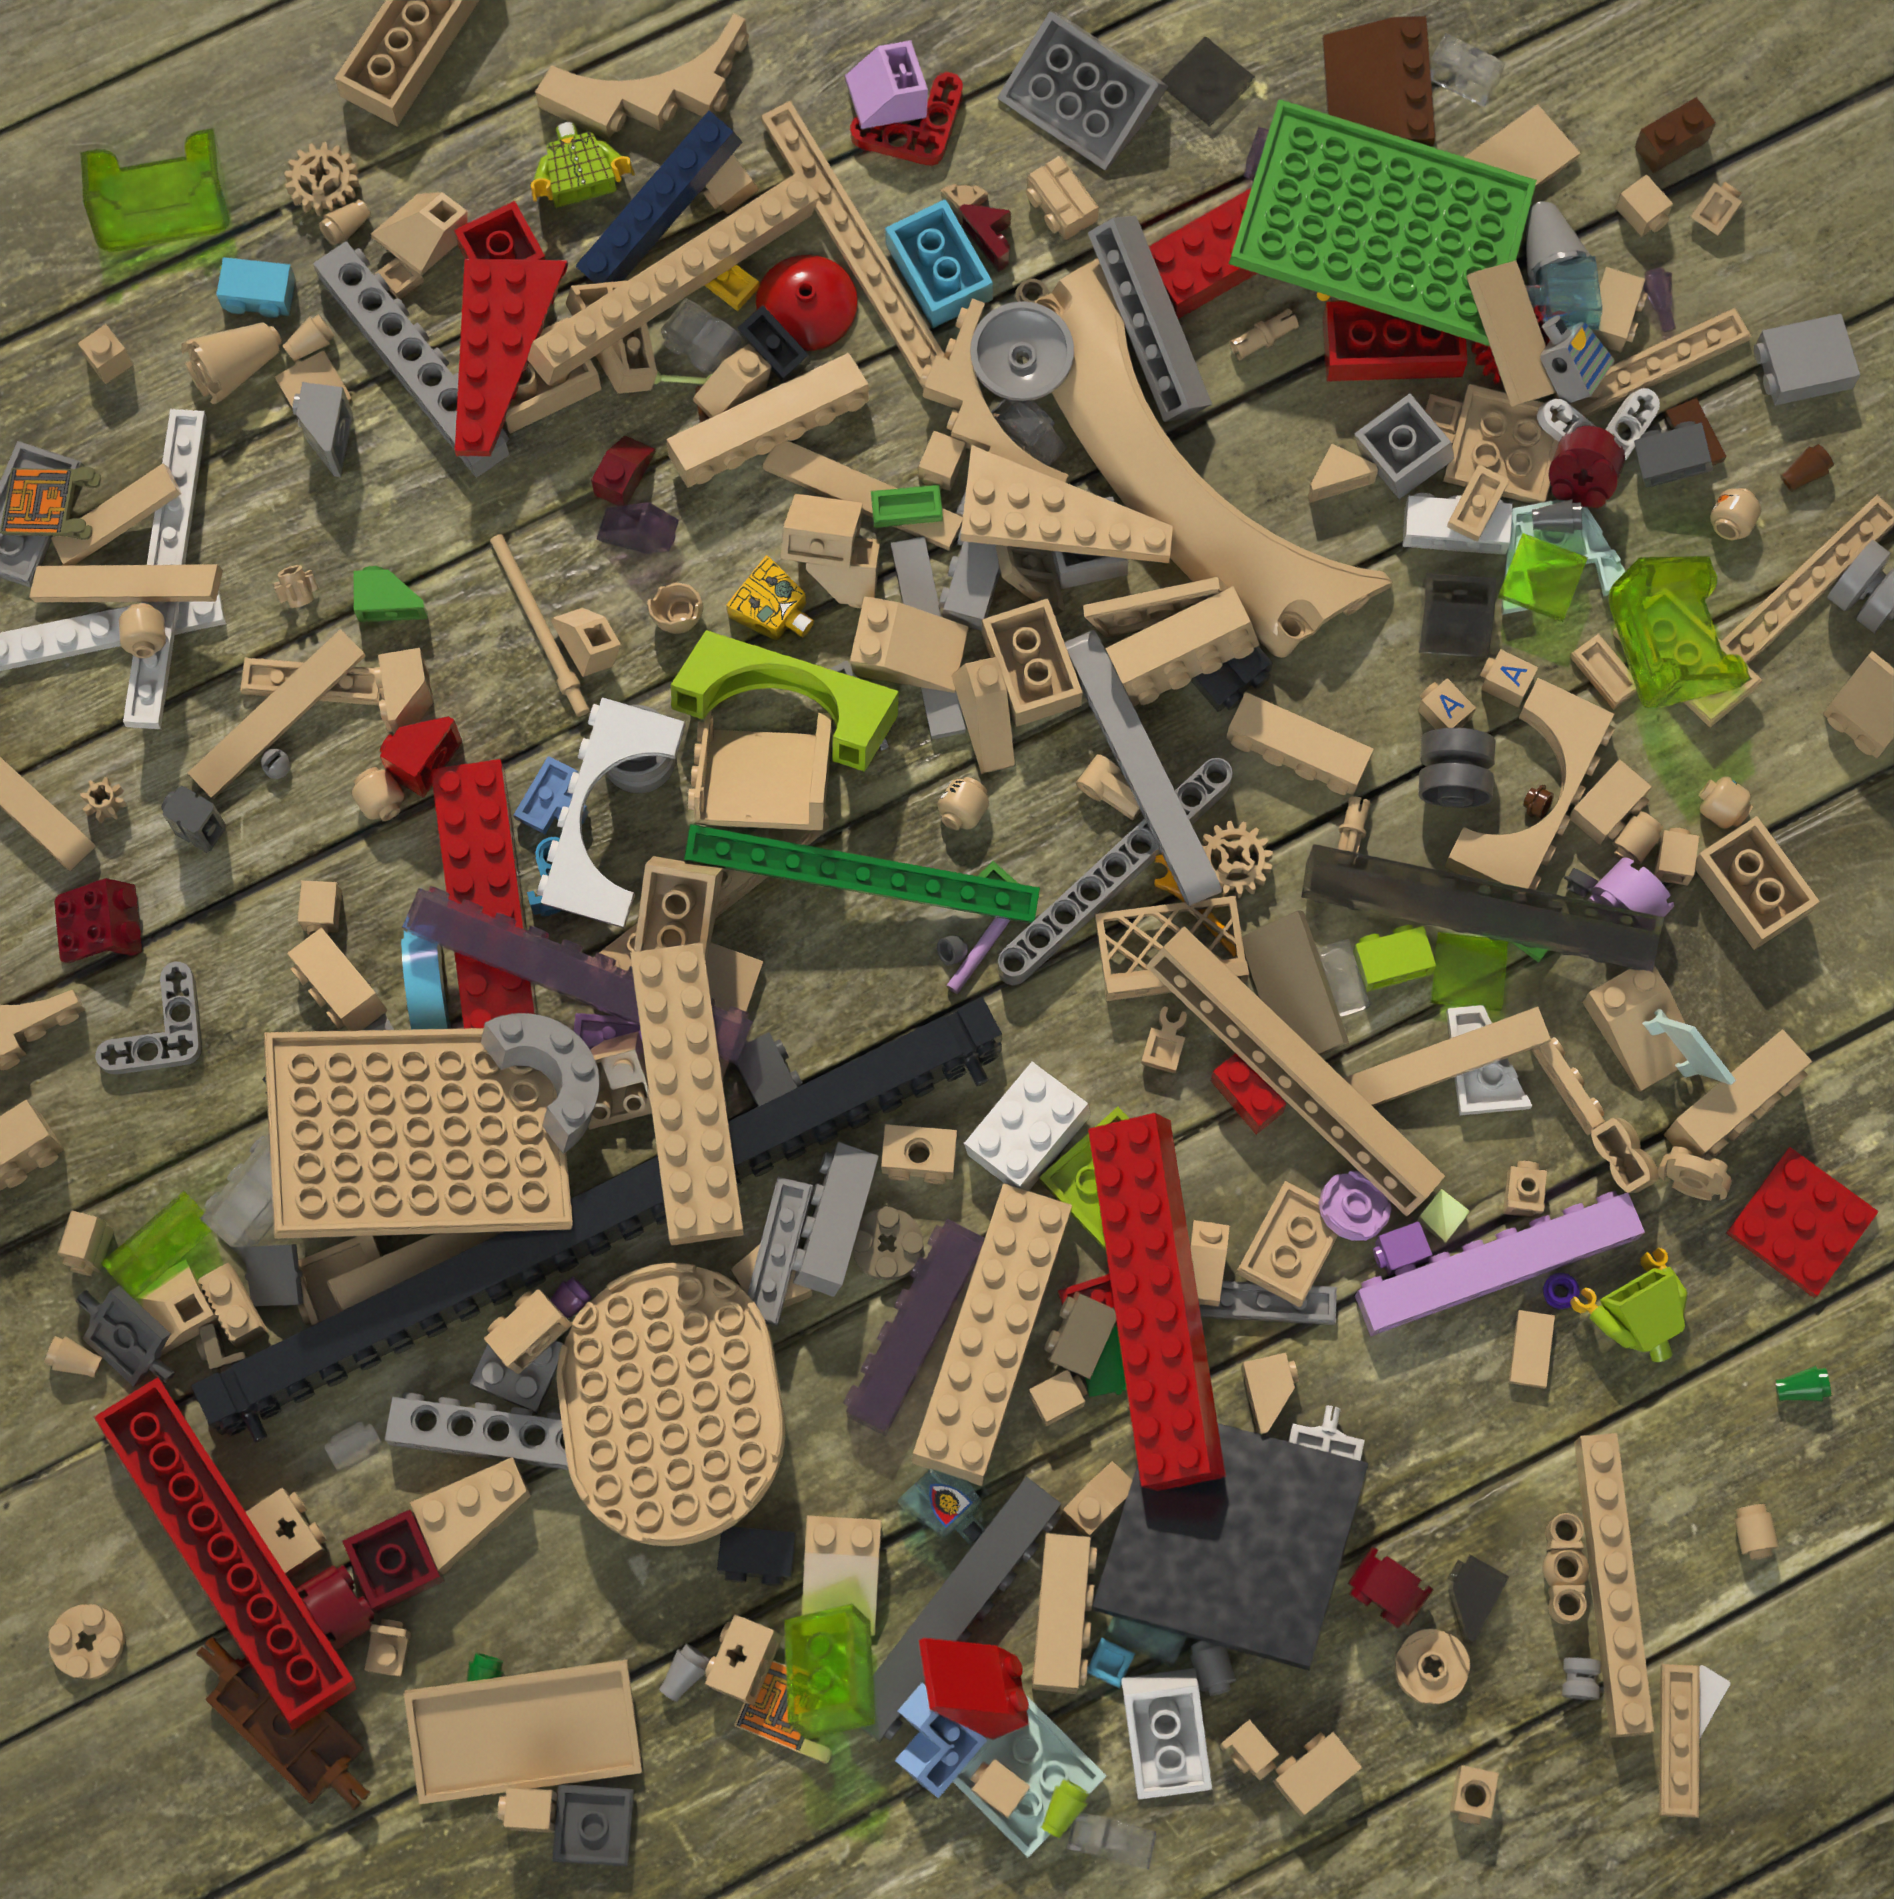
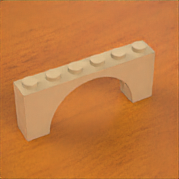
[1444,678,1615,903]

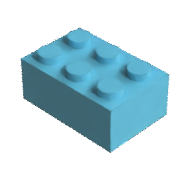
[885,199,993,328]

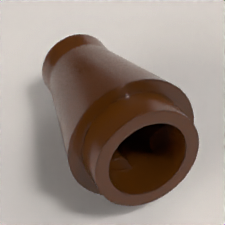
[1780,444,1834,492]

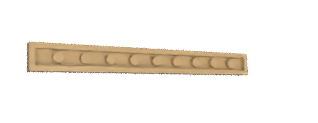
[761,101,948,389]

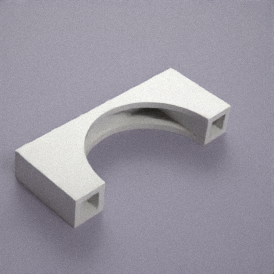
[537,697,685,929]

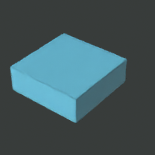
[1087,1638,1135,1688]

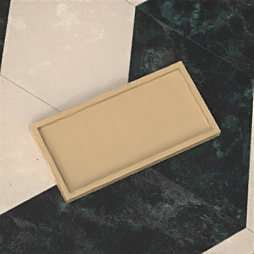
[404,1659,643,1804]

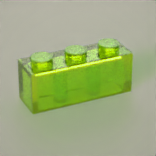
[101,1191,217,1299]

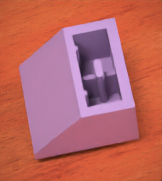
[845,40,928,129]

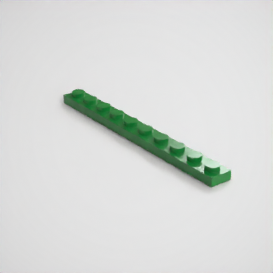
[684,824,1040,924]

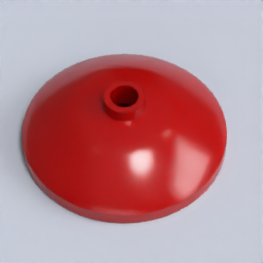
[756,255,858,351]

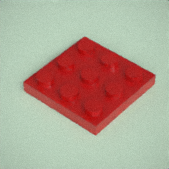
[1726,1147,1879,1298]

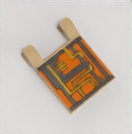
[734,1660,855,1764]

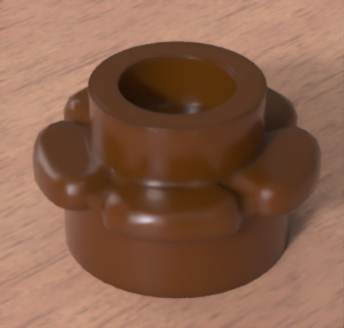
[1523,785,1554,819]

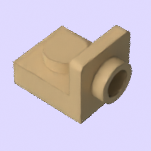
[1691,182,1744,236]
[365,1619,411,1677]

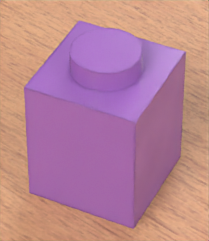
[1373,1221,1432,1276]

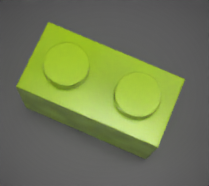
[1352,925,1436,993]

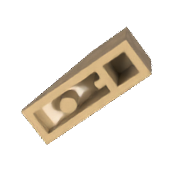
[951,657,1015,774]

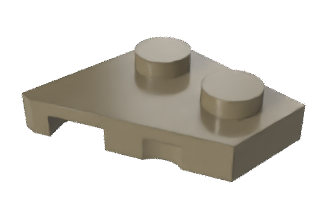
[995,545,1065,616]

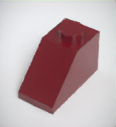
[591,435,656,509]

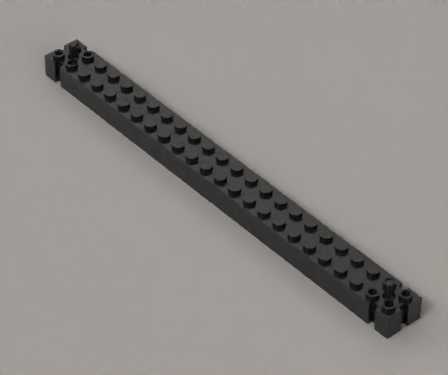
[191,997,1002,1443]

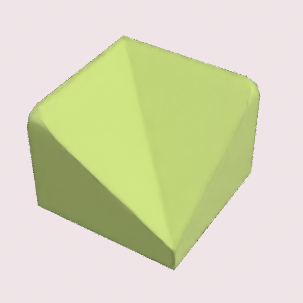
[1417,1189,1470,1243]

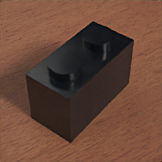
[738,305,811,383]
[717,1527,797,1586]

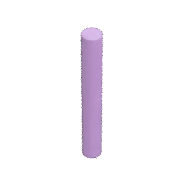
[946,917,1010,994]

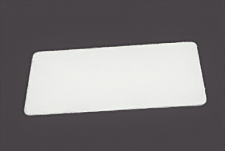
[1699,1665,1730,1739]

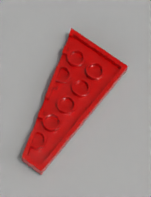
[455,259,568,457]

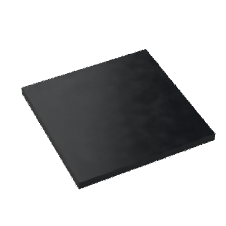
[1092,1423,1369,1671]

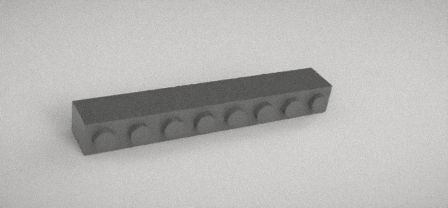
[844,1476,1062,1743]

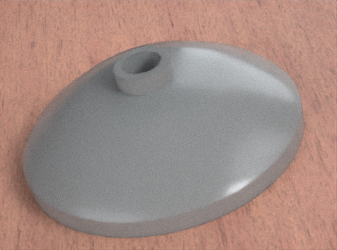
[970,301,1074,401]

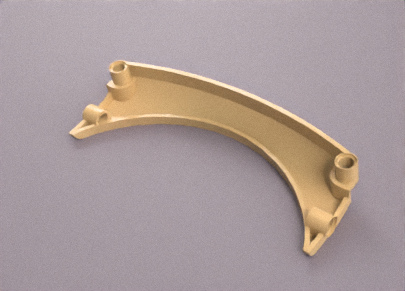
[1035,258,1393,658]

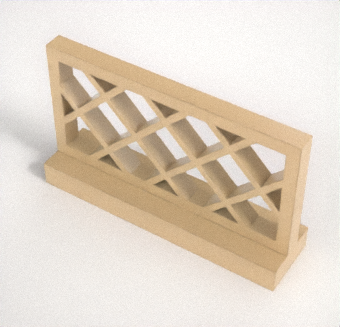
[1095,896,1249,1001]

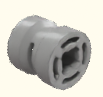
[1562,1658,1601,1700]

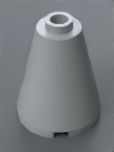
[1525,201,1596,296]

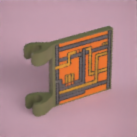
[0,467,101,540]

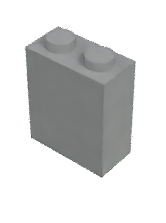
[1754,313,1860,406]

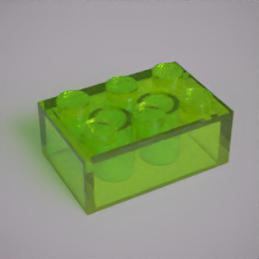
[784,1604,875,1740]

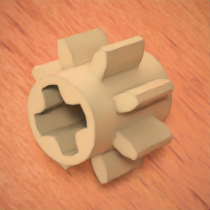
[273,565,318,608]
[80,777,127,823]

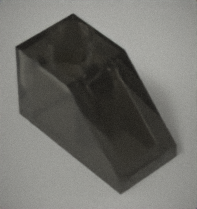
[1447,1555,1509,1645]

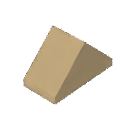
[1308,444,1378,503]

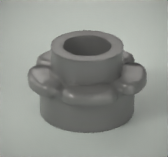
[1564,868,1598,898]

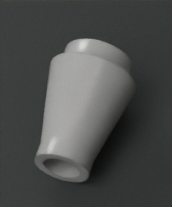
[659,1644,710,1702]

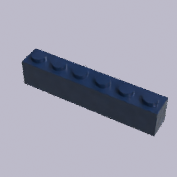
[575,110,743,284]

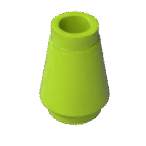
[1041,1778,1089,1839]

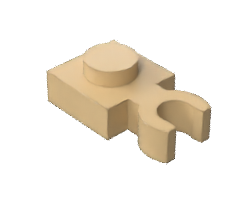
[1141,1006,1187,1074]

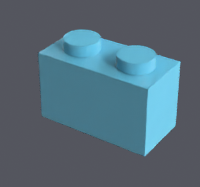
[216,257,296,318]

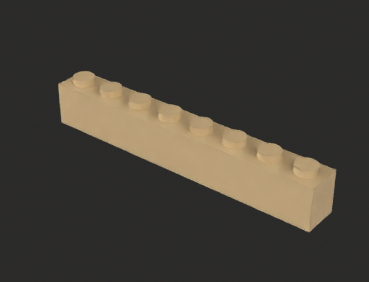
[1574,1433,1654,1738]

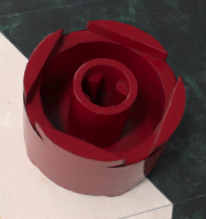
[1549,426,1625,508]
[1347,1547,1434,1629]
[296,1565,375,1651]

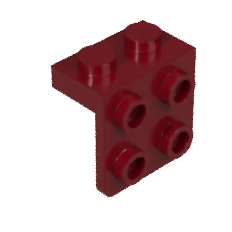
[54,878,142,963]

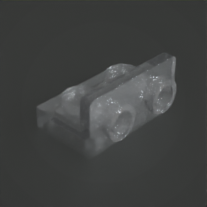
[1315,939,1371,1016]

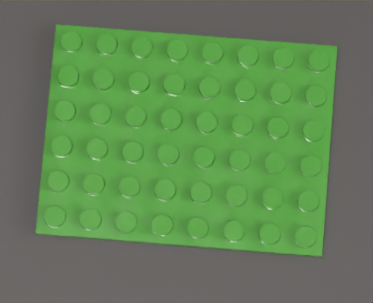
[1229,99,1537,346]

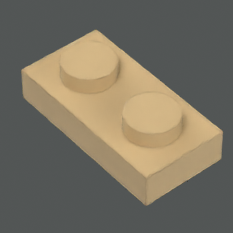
[1447,464,1510,542]

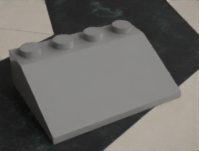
[997,11,1168,171]

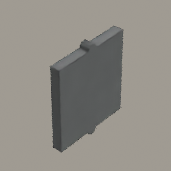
[244,1244,304,1306]

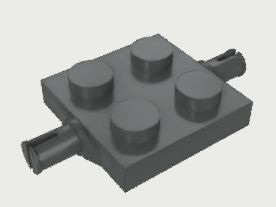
[76,1286,175,1387]

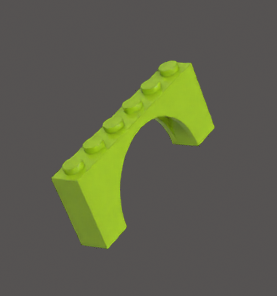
[671,630,899,771]

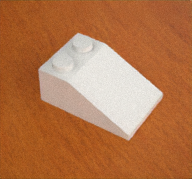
[1121,1668,1212,1800]

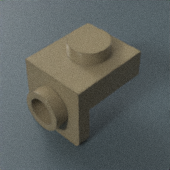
[196,1323,249,1373]

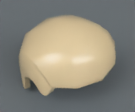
[647,582,703,634]

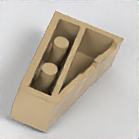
[410,1457,531,1575]

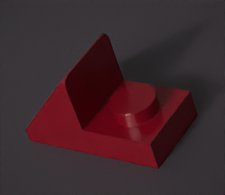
[958,204,1011,272]

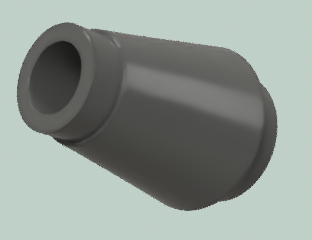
[1532,499,1583,534]

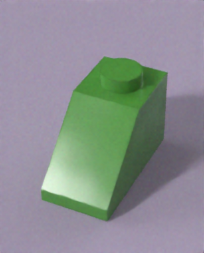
[353,566,428,622]

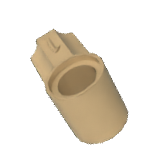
[1076,754,1141,821]

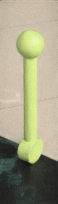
[653,371,712,384]

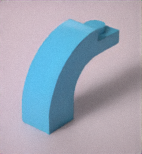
[401,925,451,1030]

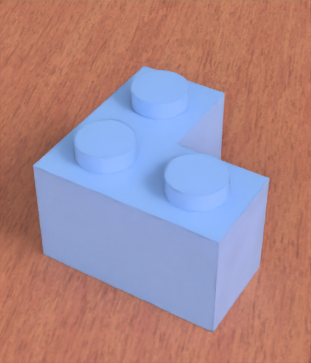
[895,1683,987,1798]

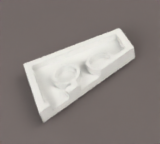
[1446,1005,1532,1116]

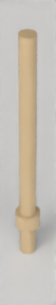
[490,534,589,717]

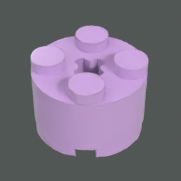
[1588,858,1674,939]

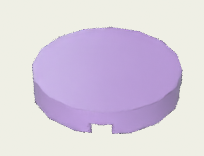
[1319,1171,1391,1241]

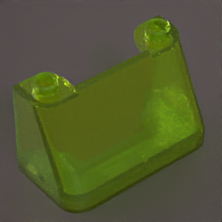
[80,128,230,252]
[1609,556,1750,708]

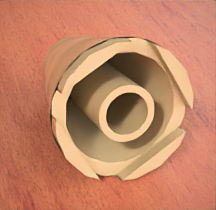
[181,322,281,404]

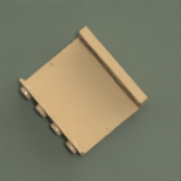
[688,710,832,831]

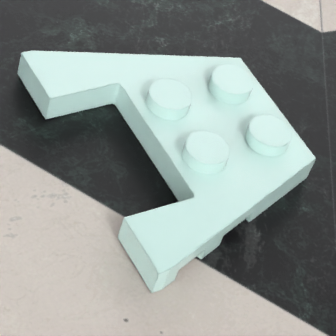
[1501,500,1636,615]

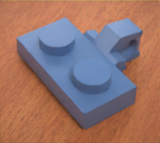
[513,756,590,834]

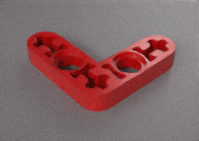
[850,72,963,166]

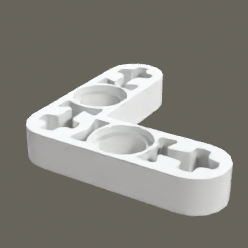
[1537,388,1660,460]

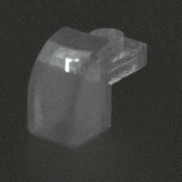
[991,398,1067,466]

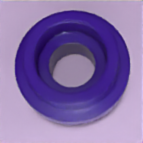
[1543,1273,1580,1309]

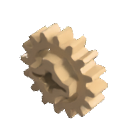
[284,142,359,216]
[1202,821,1273,899]

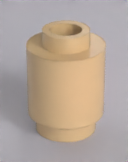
[1612,811,1663,864]
[1734,1504,1779,1560]

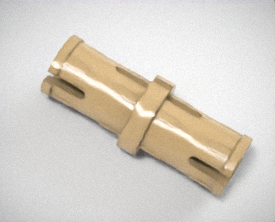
[1229,309,1299,360]

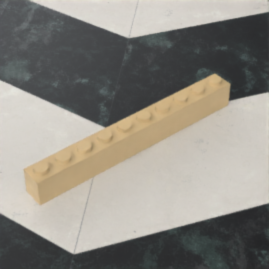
[527,171,819,386]
[1146,927,1445,1217]

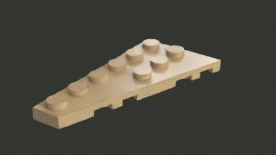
[960,445,1173,563]

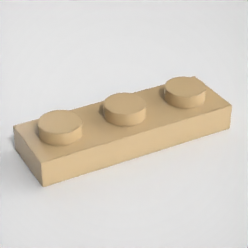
[1531,1037,1605,1136]

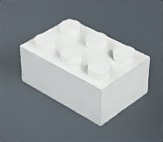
[964,1062,1091,1191]

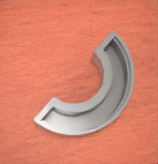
[481,1013,599,1153]

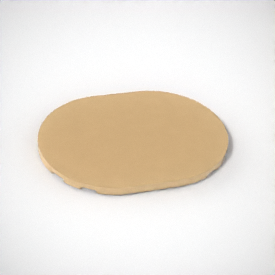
[557,1263,785,1546]

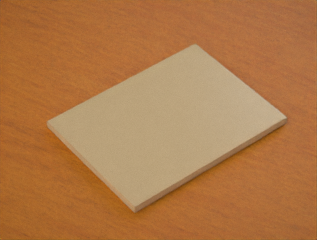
[264,1028,573,1239]

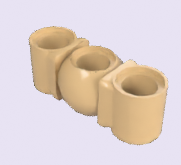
[1542,1513,1590,1624]

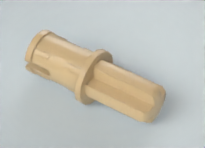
[1335,796,1371,867]

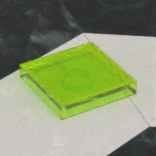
[1497,533,1588,622]
[1430,932,1509,1011]

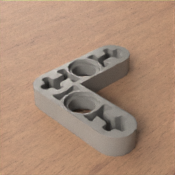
[95,961,202,1074]

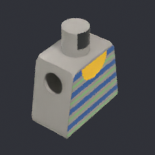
[1540,316,1614,404]

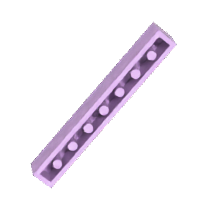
[1355,1191,1645,1336]

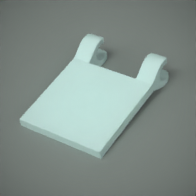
[1642,1009,1736,1085]

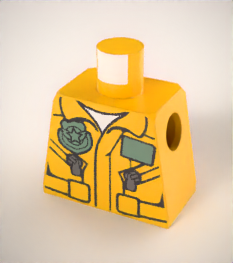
[726,555,814,640]

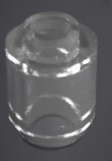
[324,1421,382,1471]

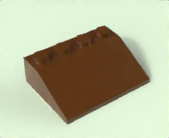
[1322,16,1435,147]

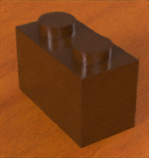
[1635,97,1716,173]

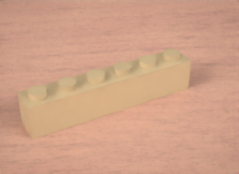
[667,353,869,488]

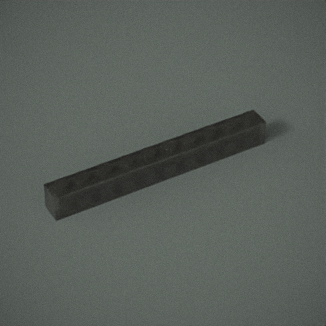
[1301,844,1665,972]

